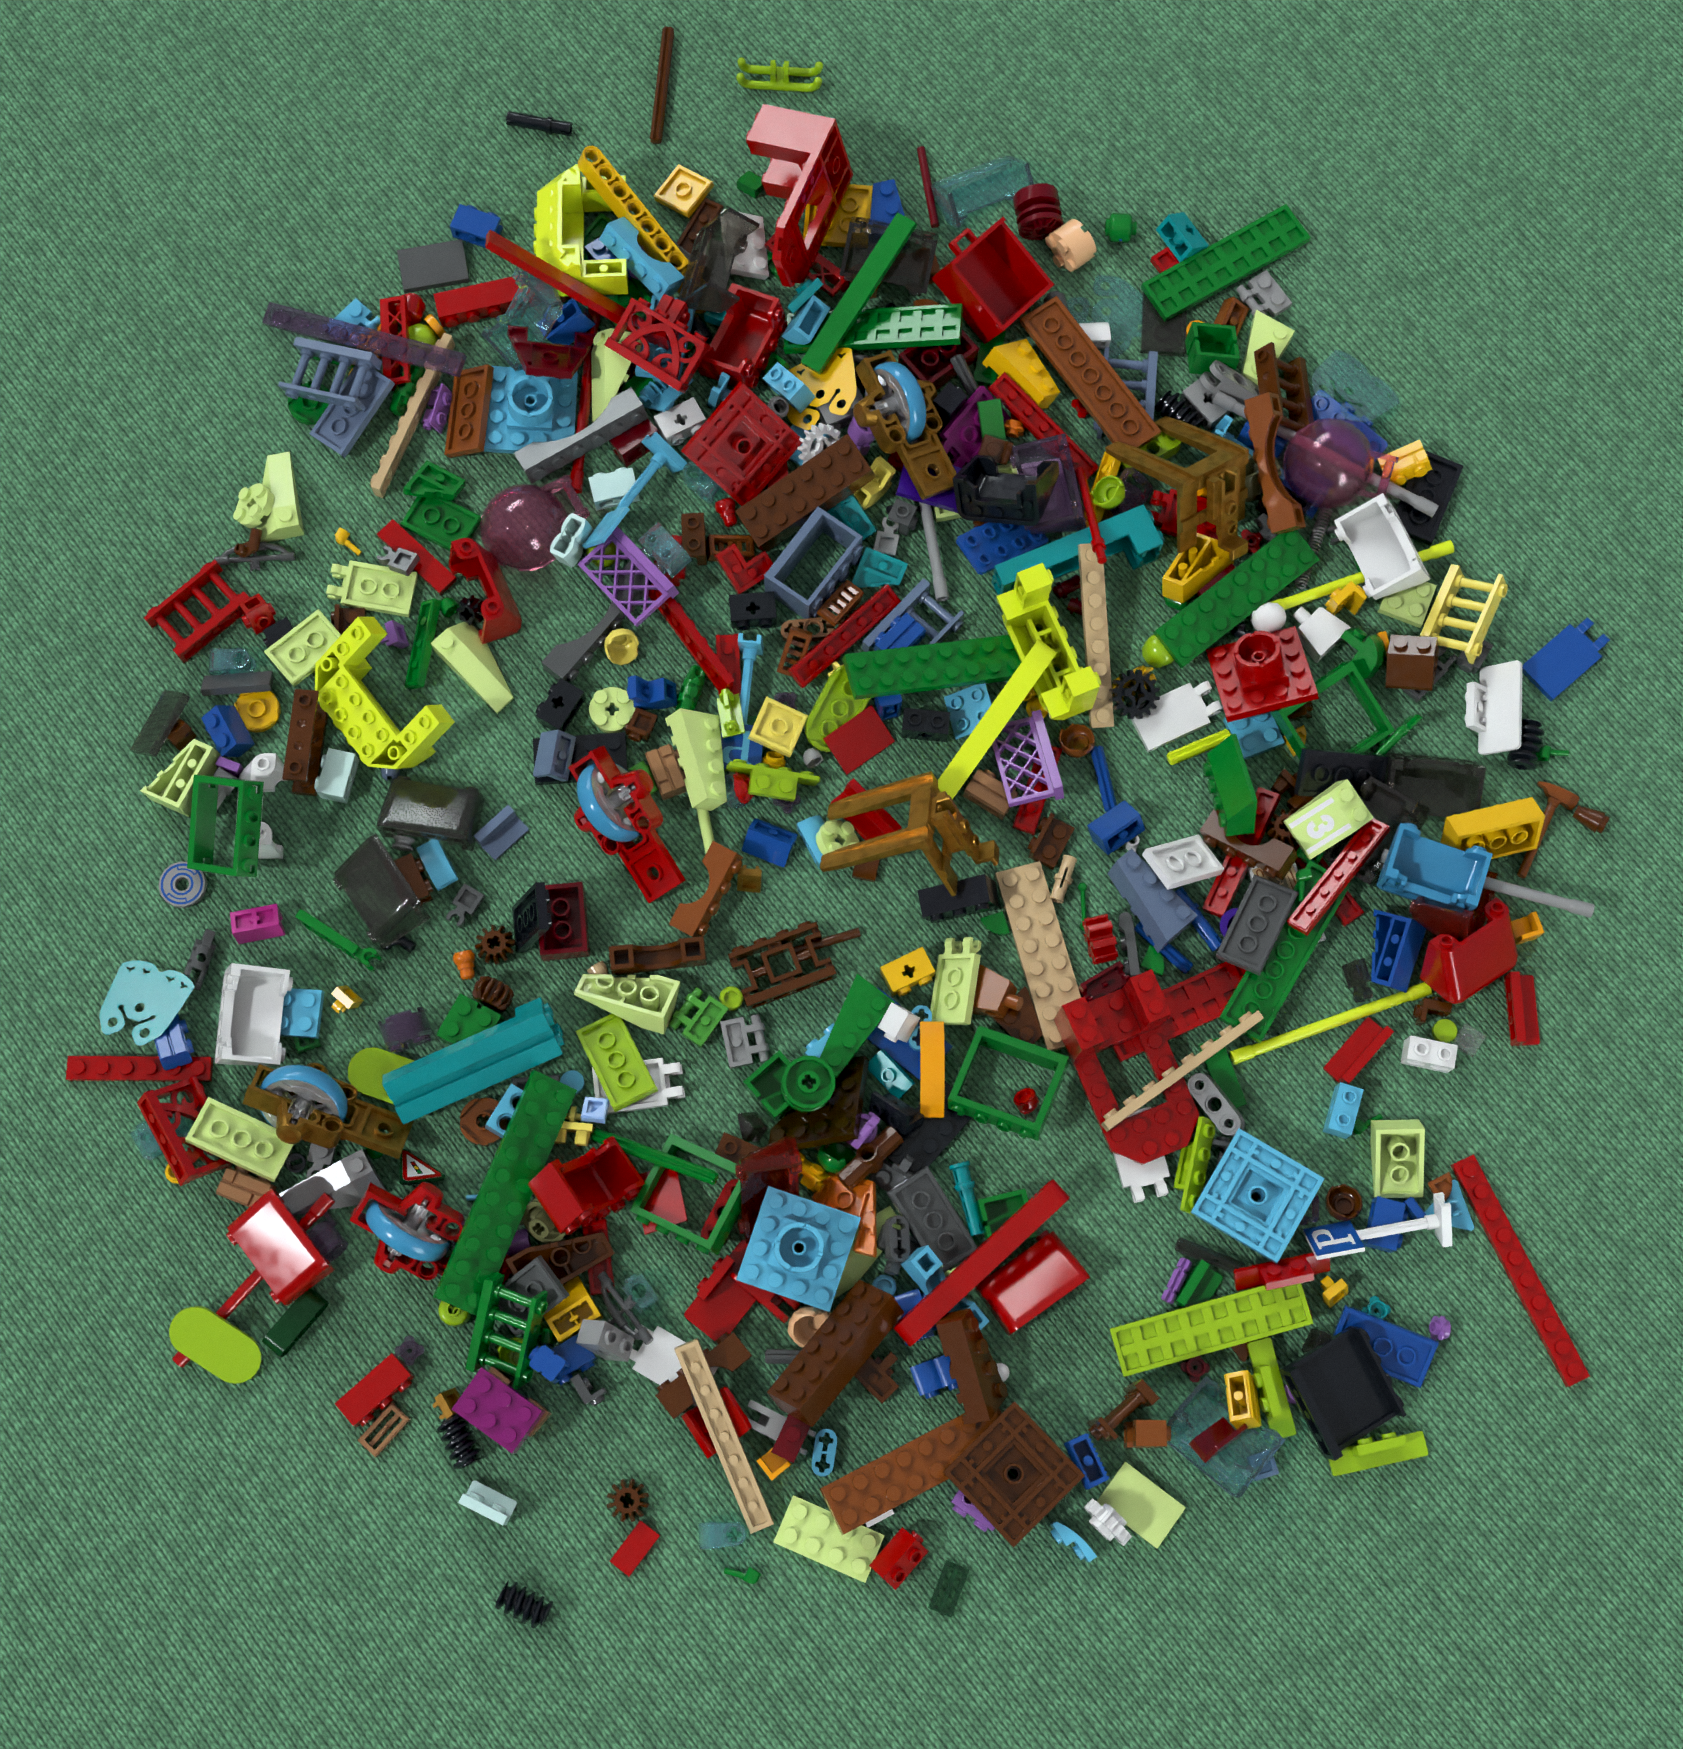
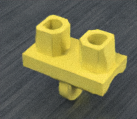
[555,1106,595,1146]

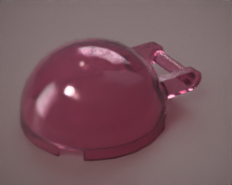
[1283,418,1399,509]
[480,475,590,571]

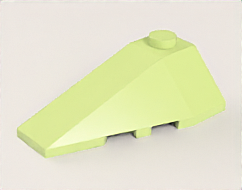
[591,328,642,423]
[256,451,304,542]
[431,622,514,714]
[574,974,680,1034]

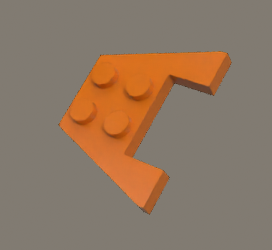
[812,1172,877,1258]

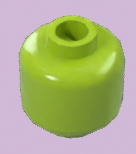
[438,1301,472,1327]

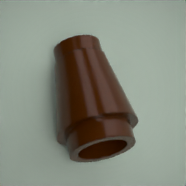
[1572,805,1610,833]

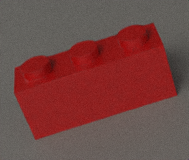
[334,1353,415,1427]

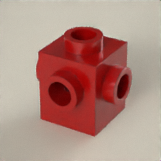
[239,593,276,635]

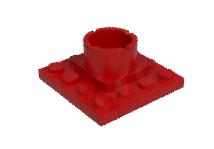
[681,381,802,506]
[1206,626,1319,723]

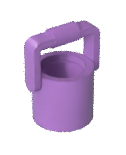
[847,416,875,456]
[846,1111,880,1149]

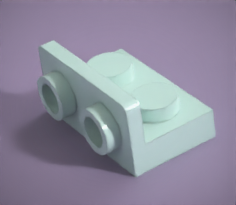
[458,1481,517,1525]

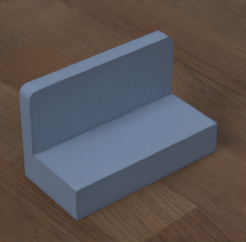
[533,730,576,782]
[474,805,529,860]

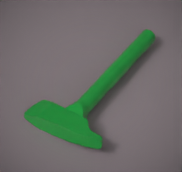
[1373,714,1422,755]

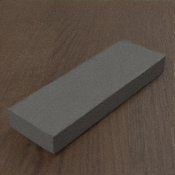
[200,671,274,696]

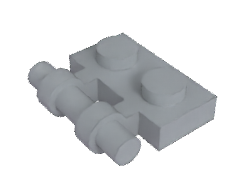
[1236,270,1292,318]
[720,1014,770,1069]

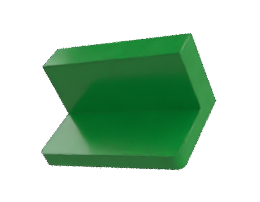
[1174,1259,1223,1308]

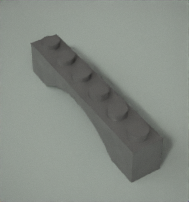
[514,387,648,484]
[541,561,652,682]

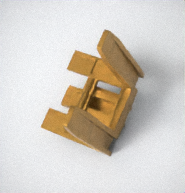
[1105,416,1249,561]
[820,771,1000,896]

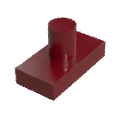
[771,1414,811,1463]

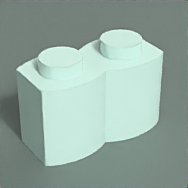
[550,513,594,568]

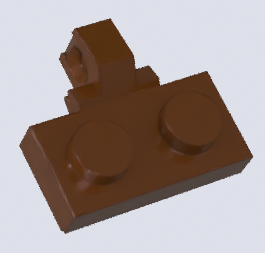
[854,1352,899,1404]

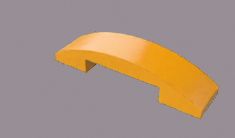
[920,1021,945,1118]

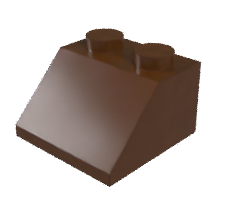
[1386,635,1439,691]

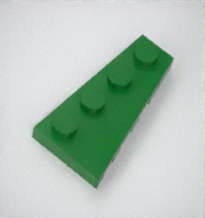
[820,974,895,1078]

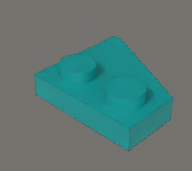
[787,277,823,314]
[827,494,878,542]
[852,547,908,588]

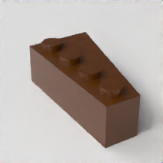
[936,1308,1008,1425]

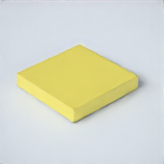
[748,696,808,758]

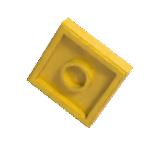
[653,164,714,218]

